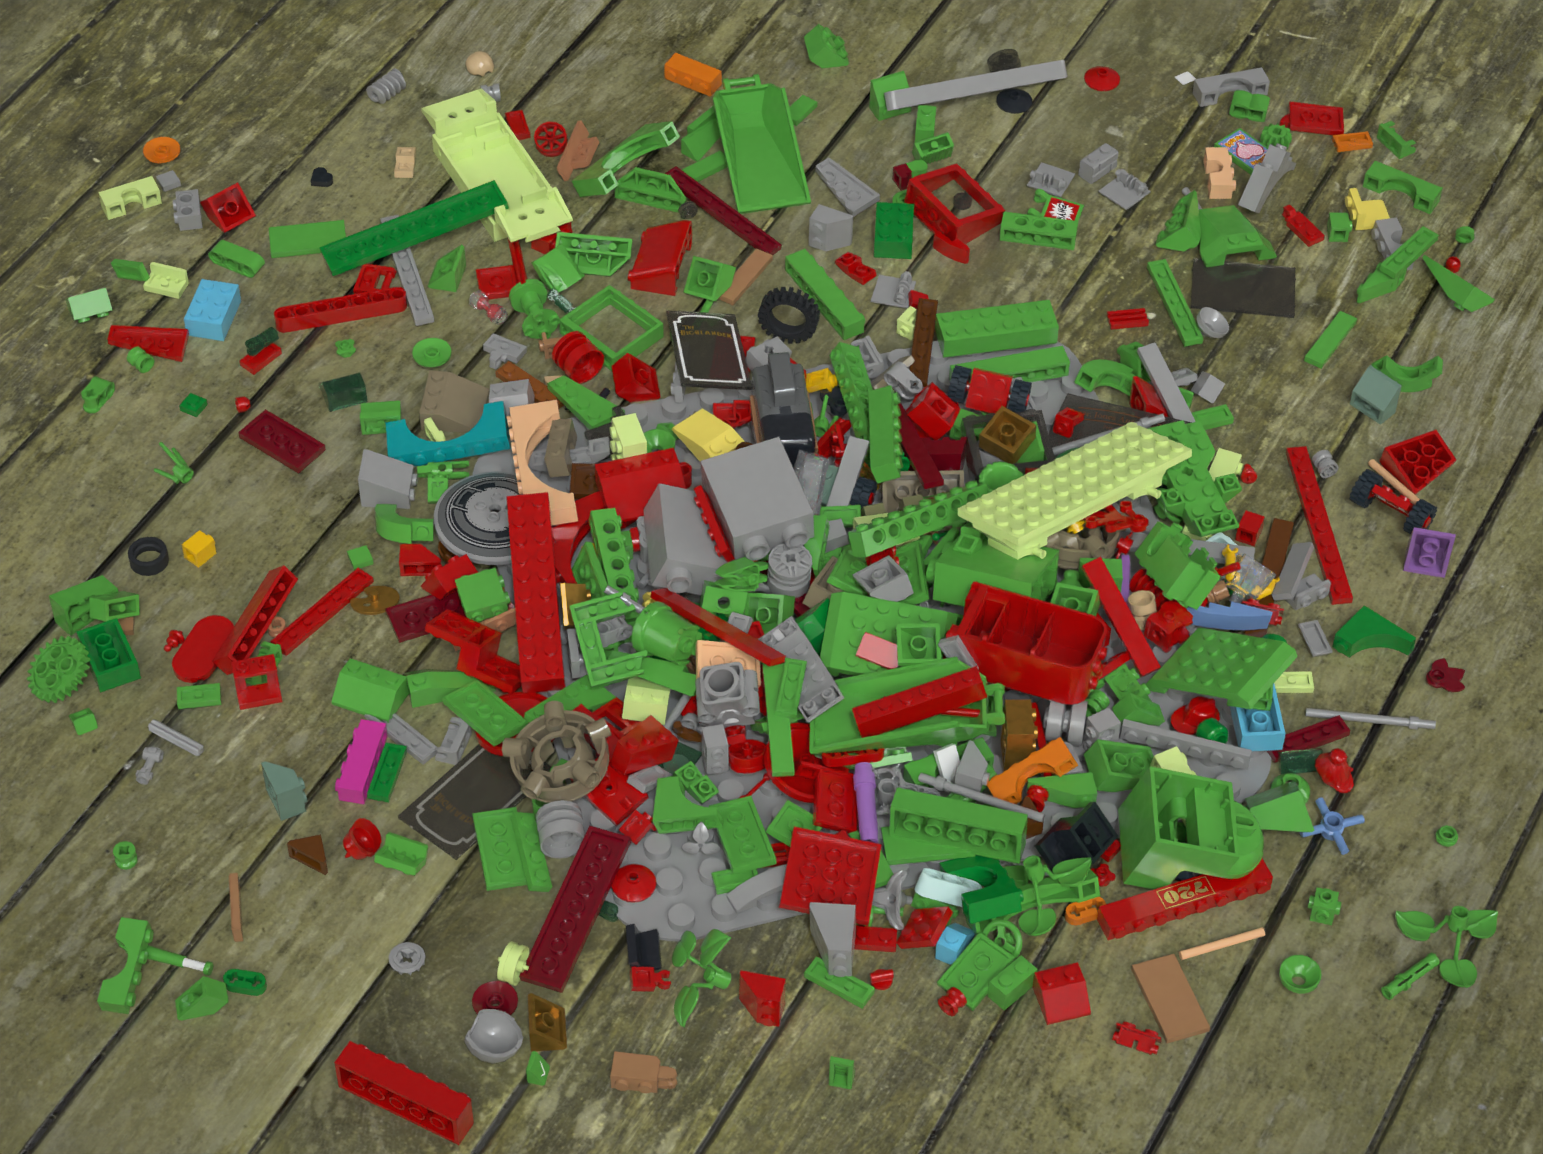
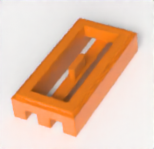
[1332,131,1373,152]

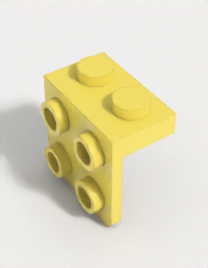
[1345,188,1390,230]

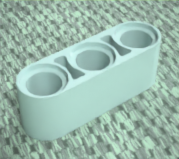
[914,868,982,907]

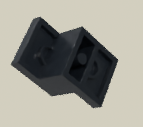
[1035,802,1119,873]

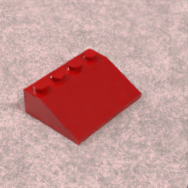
[595,447,686,523]

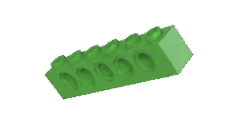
[589,508,639,622]

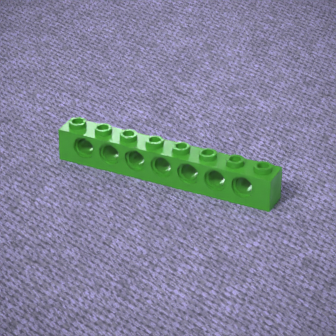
[829,342,873,470]
[848,481,988,557]

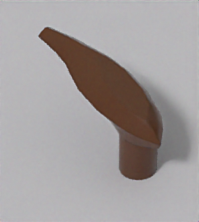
[672,721,702,743]

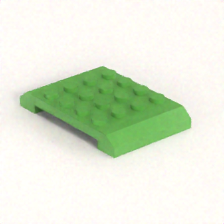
[820,592,957,676]
[1146,628,1298,709]

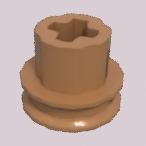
[1207,579,1230,605]

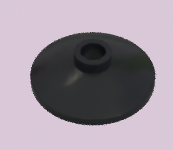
[996,88,1032,114]

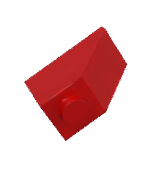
[399,544,441,576]

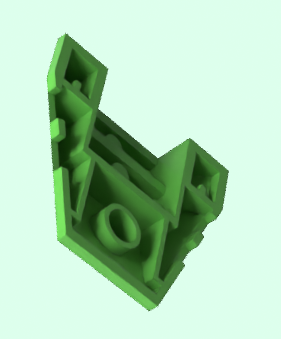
[1199,205,1277,267]

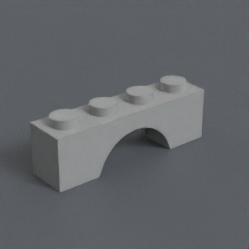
[1193,67,1270,107]

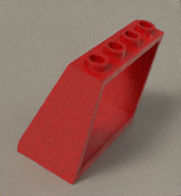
[904,163,1006,244]

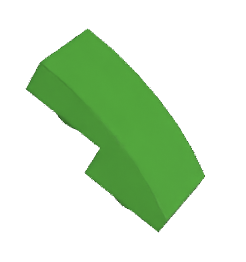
[673,761,719,804]

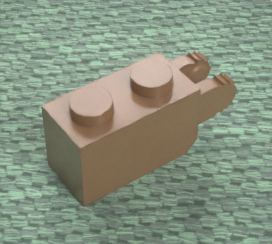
[610,1052,678,1093]

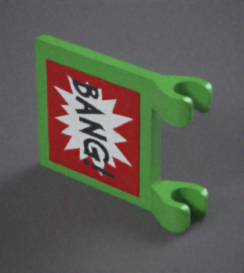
[1027,189,1084,221]

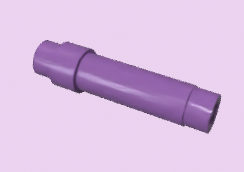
[853,762,879,843]

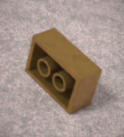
[1000,699,1038,772]

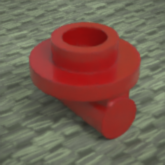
[869,969,894,990]

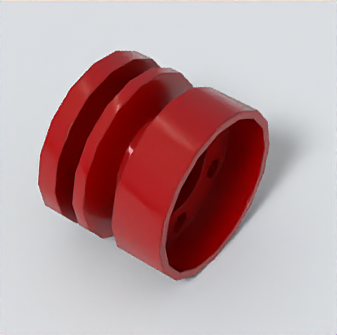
[552,331,604,384]

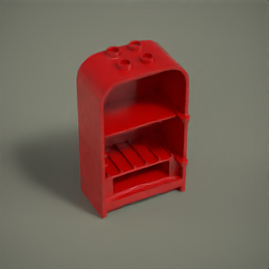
[943,581,1107,705]

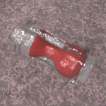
[469,290,508,325]

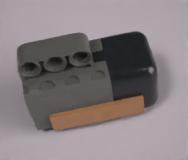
[750,352,818,470]

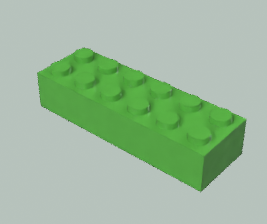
[935,300,1059,358]
[890,787,1028,864]

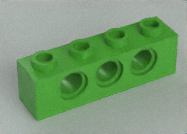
[1000,212,1078,250]

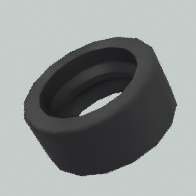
[128,537,169,576]

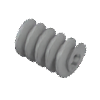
[366,68,406,104]

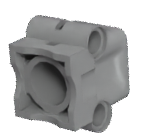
[695,662,760,728]

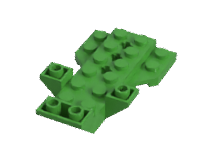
[1148,420,1242,537]

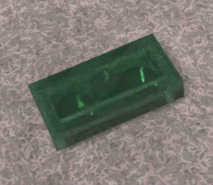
[1278,748,1323,774]

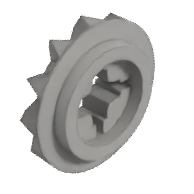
[389,942,425,976]

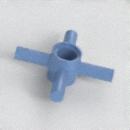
[1300,798,1365,855]

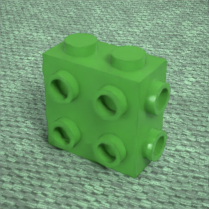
[455,568,511,622]

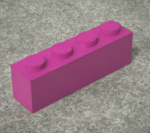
[335,719,388,804]

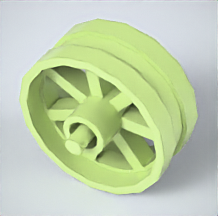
[497,941,529,986]

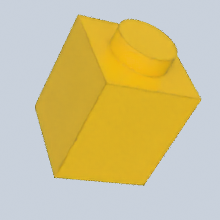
[182,530,216,568]

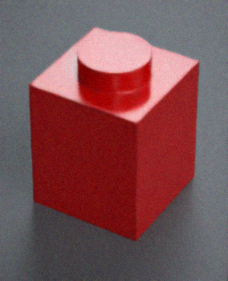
[1235,510,1265,547]

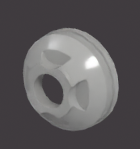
[1197,307,1229,338]

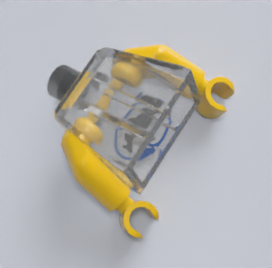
[1222,544,1280,604]

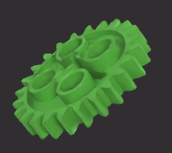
[27,636,90,703]

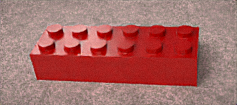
[334,1041,474,1145]

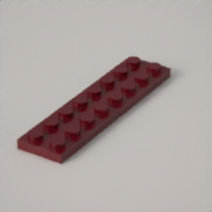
[519,825,631,993]

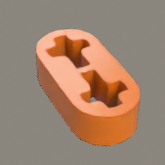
[1065,897,1106,925]

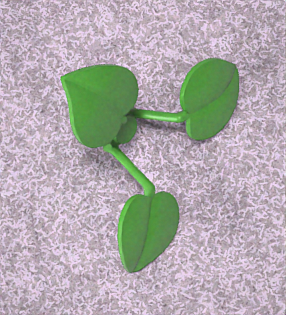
[1003,855,1092,936]
[1395,906,1498,988]
[672,929,731,1028]

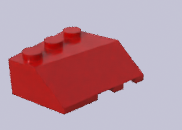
[1380,430,1456,495]

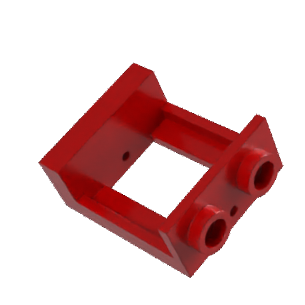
[231,654,282,710]

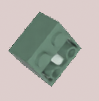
[1350,365,1402,425]

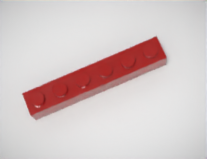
[212,565,298,675]
[852,666,987,738]

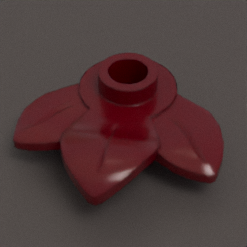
[1426,658,1465,692]

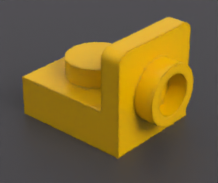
[806,368,838,393]

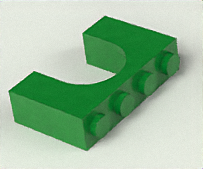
[939,855,1024,924]

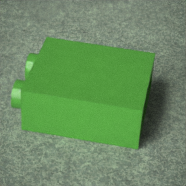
[926,535,1059,607]

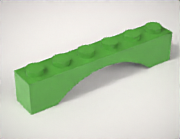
[966,869,1100,935]

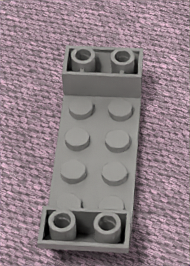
[758,616,845,723]

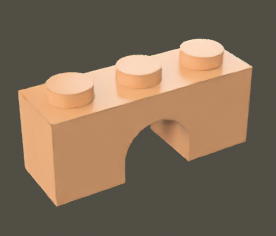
[1203,147,1236,199]

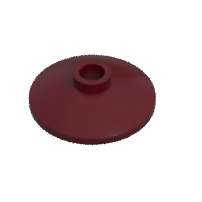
[472,981,518,1016]

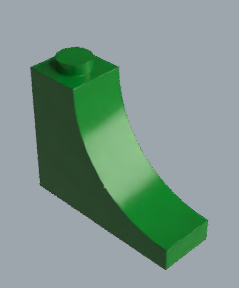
[1332,605,1416,658]

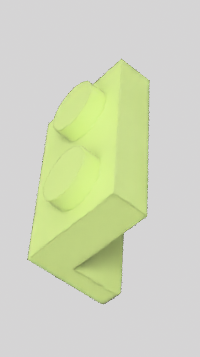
[143,262,189,299]

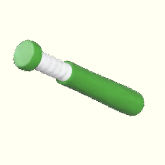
[125,945,213,976]

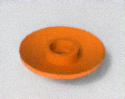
[143,137,180,163]

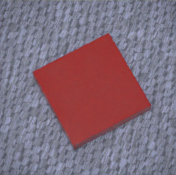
[476,265,517,300]

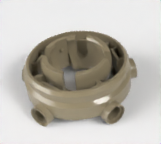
[1044,509,1127,570]
[502,701,612,803]

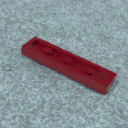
[1267,715,1351,763]

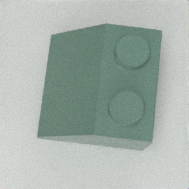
[261,761,308,821]

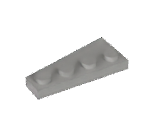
[815,158,880,217]

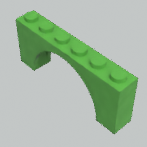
[572,121,680,197]

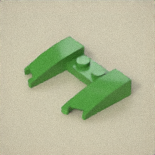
[570,592,648,690]

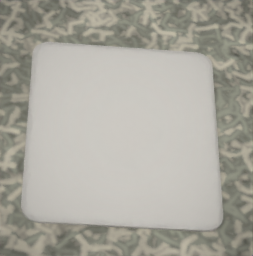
[1175,72,1196,85]

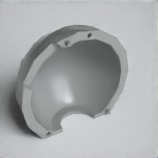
[464,1009,523,1064]

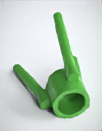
[810,395,839,437]
[154,442,194,484]

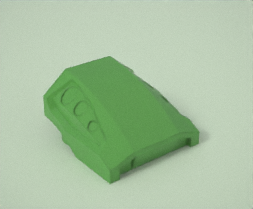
[531,244,585,295]

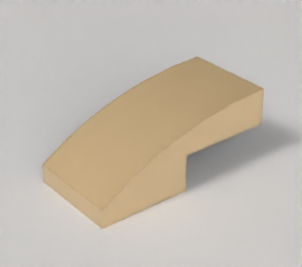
[394,147,416,178]

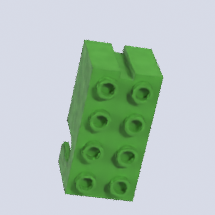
[1134,521,1221,610]

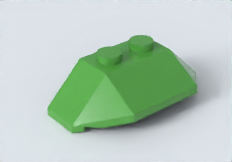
[615,167,686,214]
[555,232,633,277]

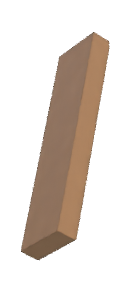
[718,248,773,305]

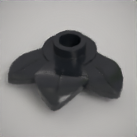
[819,386,847,417]

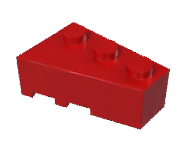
[611,715,679,775]

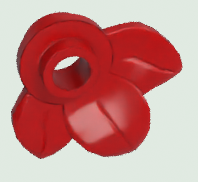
[1114,531,1134,559]

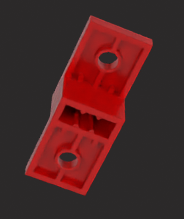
[425,609,522,694]

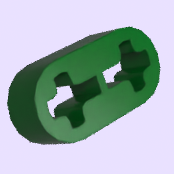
[223,969,267,996]

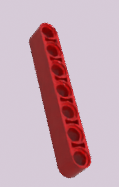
[274,287,407,333]

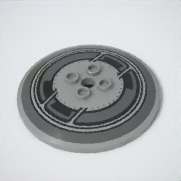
[434,472,556,565]

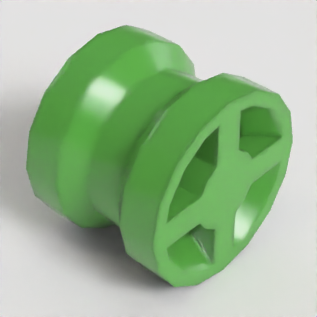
[113,841,138,870]

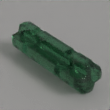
[547,288,577,313]

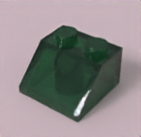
[318,372,368,412]

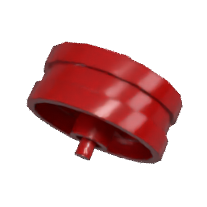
[534,121,568,157]
[728,739,766,774]

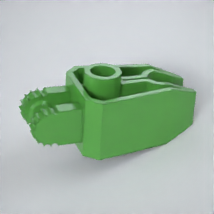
[715,557,768,591]

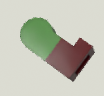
[892,160,928,191]

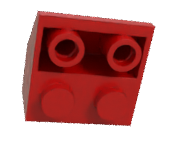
[421,554,478,600]

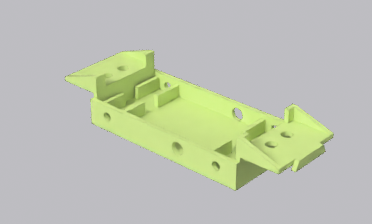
[421,88,573,243]

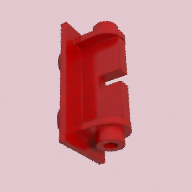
[1242,599,1284,626]
[1112,1021,1162,1055]

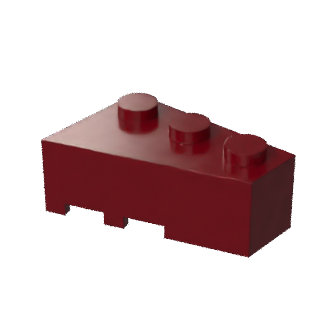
[903,437,967,471]

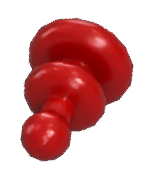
[1240,464,1257,484]
[164,630,185,652]

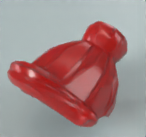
[1315,748,1354,793]

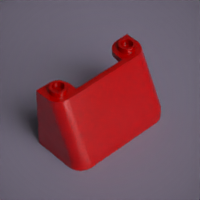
[628,220,692,296]

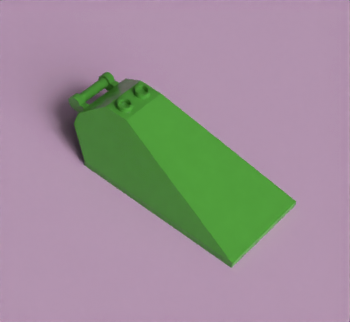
[713,74,811,214]
[809,656,1005,754]

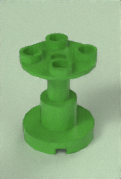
[509,279,560,340]

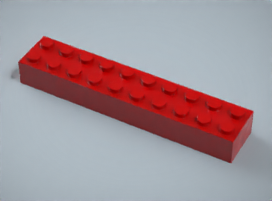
[506,492,566,694]

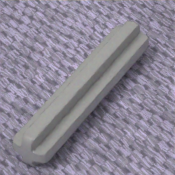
[148,719,204,756]

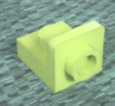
[896,306,917,340]

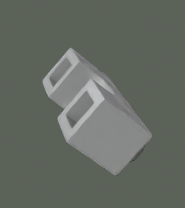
[1371,217,1414,270]

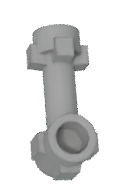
[136,746,164,785]

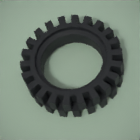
[758,287,820,344]

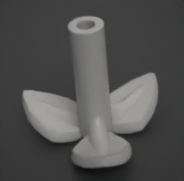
[682,822,720,855]

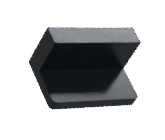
[626,924,662,971]

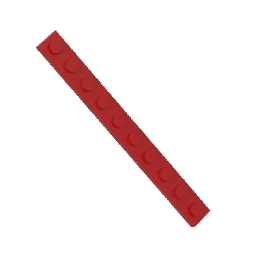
[1286,446,1353,605]

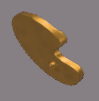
[350,586,400,615]

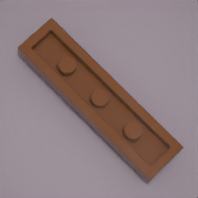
[495,361,564,409]

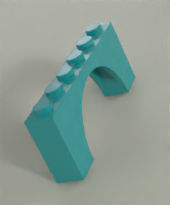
[386,401,511,467]

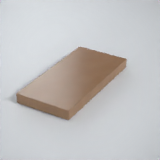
[1131,954,1210,1043]

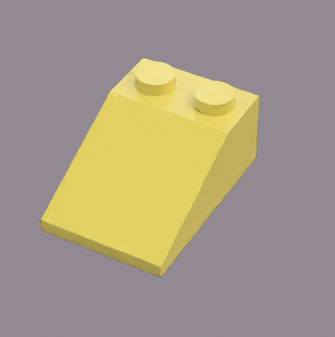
[672,408,745,461]

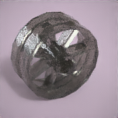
[987,49,1021,73]

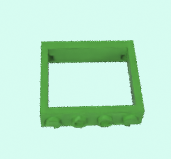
[559,285,664,371]

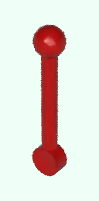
[739,773,771,798]

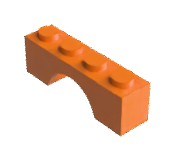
[987,737,1078,804]

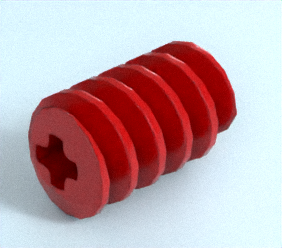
[1129,568,1174,612]

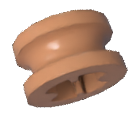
[268,617,286,638]

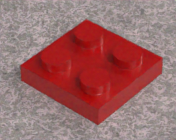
[896,906,953,949]

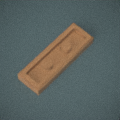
[229,873,243,942]

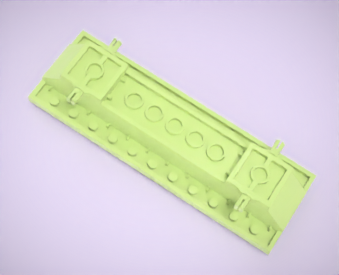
[958,422,1192,560]

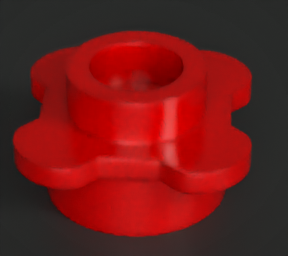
[1091,864,1116,887]

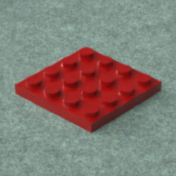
[779,826,882,926]

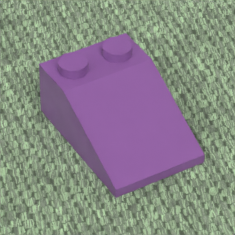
[1403,527,1456,578]

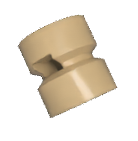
[1128,590,1157,630]

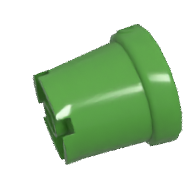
[631,601,702,666]

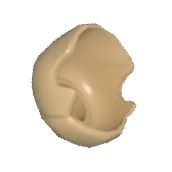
[465,51,494,76]

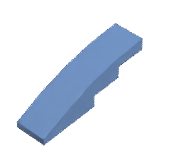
[1186,601,1272,630]

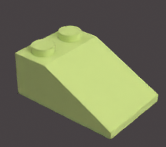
[622,676,671,725]

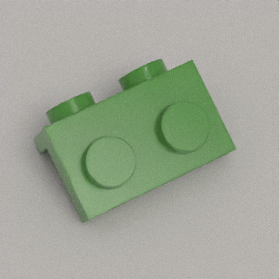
[374,832,428,876]

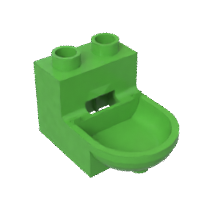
[1118,766,1264,889]

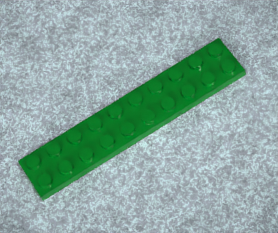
[319,180,509,276]

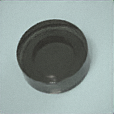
[953,192,972,210]
[678,202,698,219]

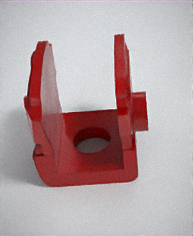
[1144,600,1193,653]

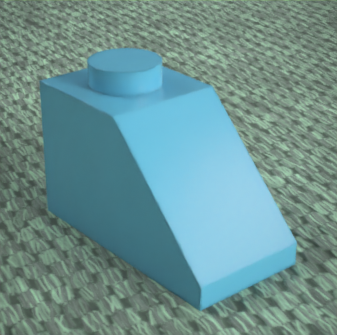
[935,923,975,965]

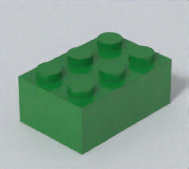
[874,202,914,259]
[76,618,141,693]

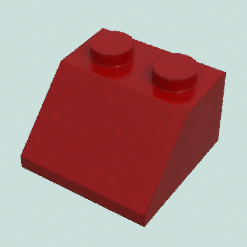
[200,182,256,233]
[612,353,661,402]
[1129,376,1168,427]
[907,382,961,440]
[1032,962,1091,1025]
[739,970,786,1027]

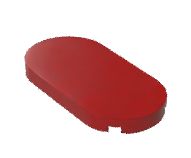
[172,615,234,683]

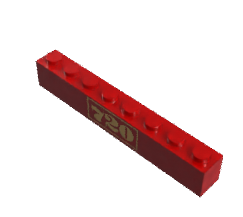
[1097,858,1273,940]

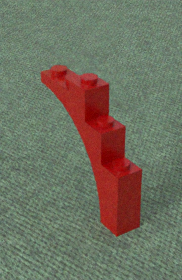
[552,491,605,585]

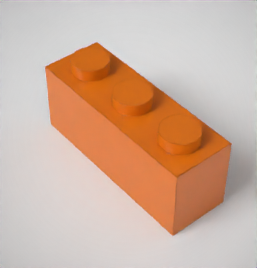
[664,53,722,97]

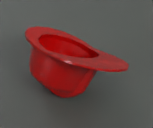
[1171,696,1220,735]
[343,818,382,860]

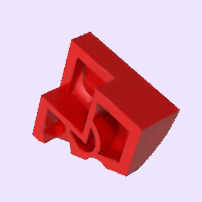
[712,400,752,429]

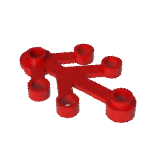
[1082,501,1149,533]

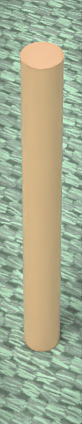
[1368,459,1420,505]
[1179,927,1265,960]

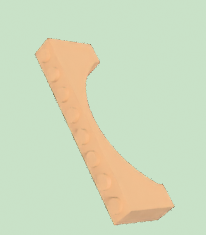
[507,400,578,525]

